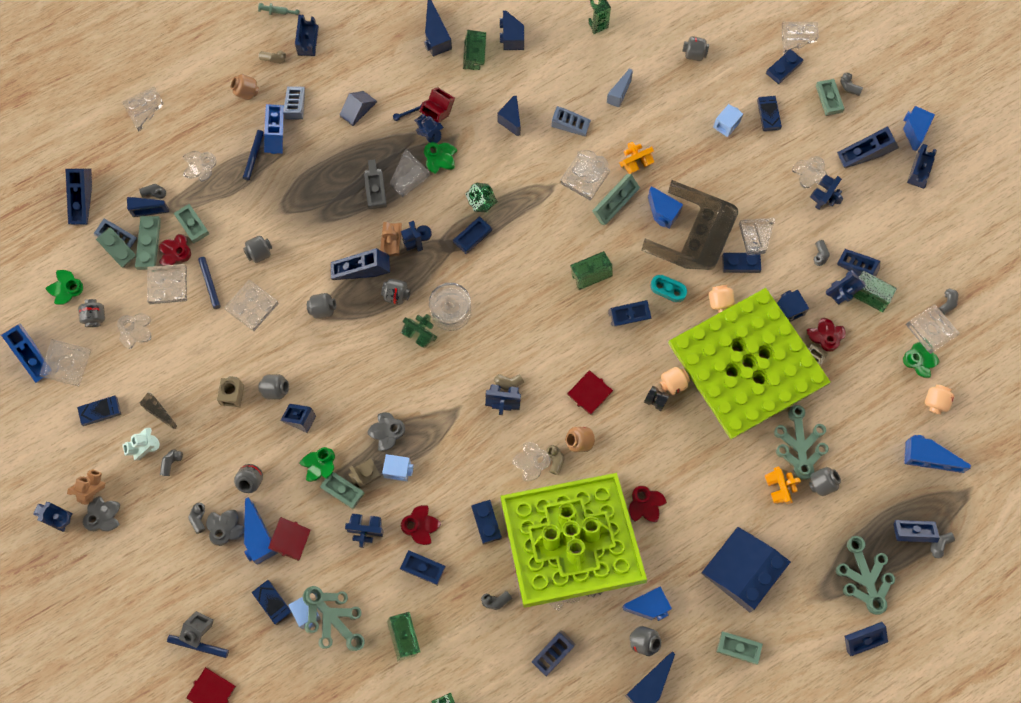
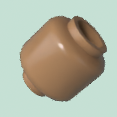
[230,74,259,100]
[565,427,595,452]

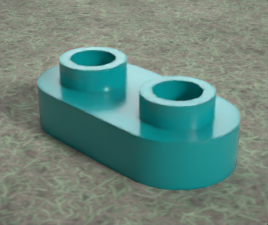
[650,275,687,302]

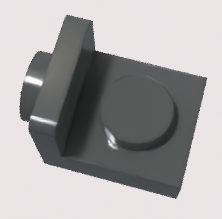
[179,611,214,648]

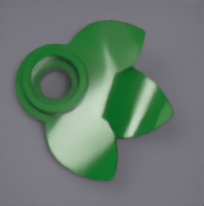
[424,142,457,174]
[45,270,84,305]
[903,342,940,378]
[299,447,335,482]

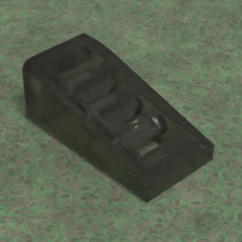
[140,392,177,429]

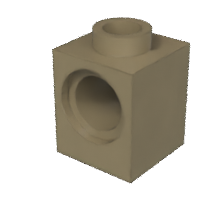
[217,376,244,408]

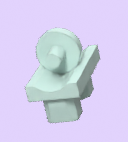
[123,428,160,460]

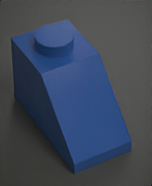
[903,106,935,151]
[648,186,683,229]
[622,586,672,621]

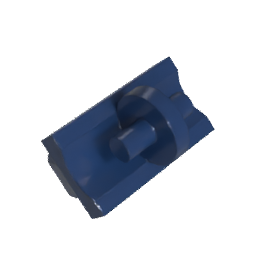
[414,114,444,143]
[810,175,843,210]
[401,220,432,252]
[826,270,866,305]
[485,384,521,416]
[33,501,73,532]
[345,513,384,548]

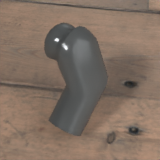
[840,72,863,96]
[139,184,166,199]
[813,240,830,266]
[938,288,959,315]
[160,449,183,476]
[188,502,206,534]
[930,532,955,558]
[481,591,513,610]

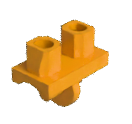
[619,142,654,174]
[765,466,801,505]

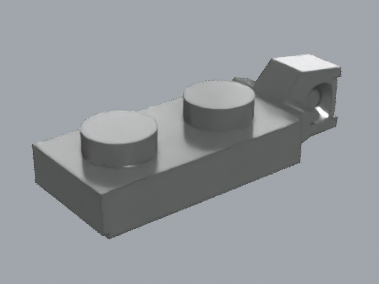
[364,159,387,209]

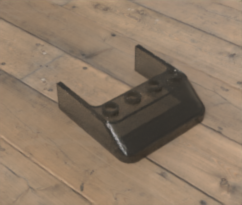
[642,180,738,270]

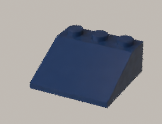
[701,527,791,613]

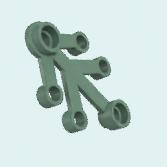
[774,405,829,480]
[836,536,895,615]
[303,586,365,651]

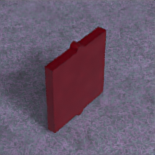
[567,370,613,415]
[268,517,311,561]
[186,667,236,703]

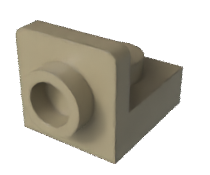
[348,459,381,488]

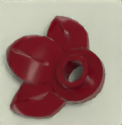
[159,234,191,266]
[807,318,846,352]
[629,486,667,523]
[401,505,441,545]

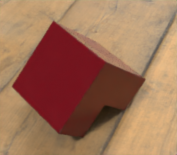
[419,87,455,123]

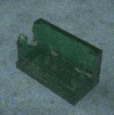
[588,0,611,35]
[463,30,486,70]
[570,251,613,290]
[853,271,897,313]
[387,612,420,661]

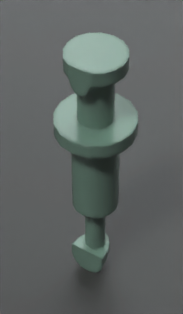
[258,3,300,15]

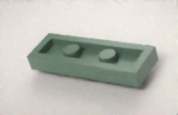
[592,174,640,225]
[135,216,161,270]

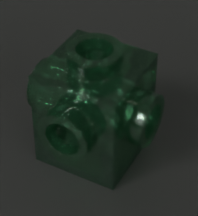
[465,182,498,212]

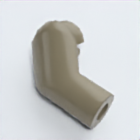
[259,51,286,64]
[494,374,524,391]
[547,445,564,475]

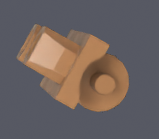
[380,222,402,257]
[67,469,106,505]

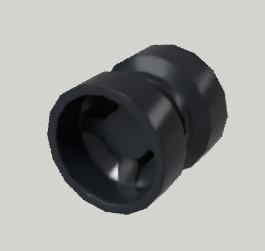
[644,386,670,412]

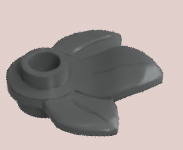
[367,412,405,451]
[83,496,120,531]
[206,510,244,546]

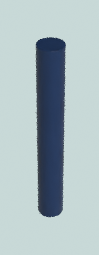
[243,130,264,180]
[198,257,221,309]
[167,634,229,658]

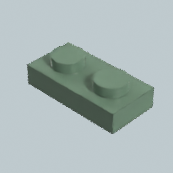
[816,79,845,116]
[174,204,209,243]
[96,227,136,268]
[320,472,365,509]
[716,631,763,665]

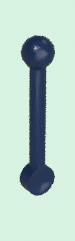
[393,104,422,121]

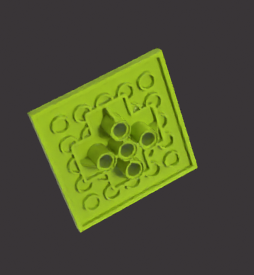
[668,288,831,440]
[500,473,647,608]

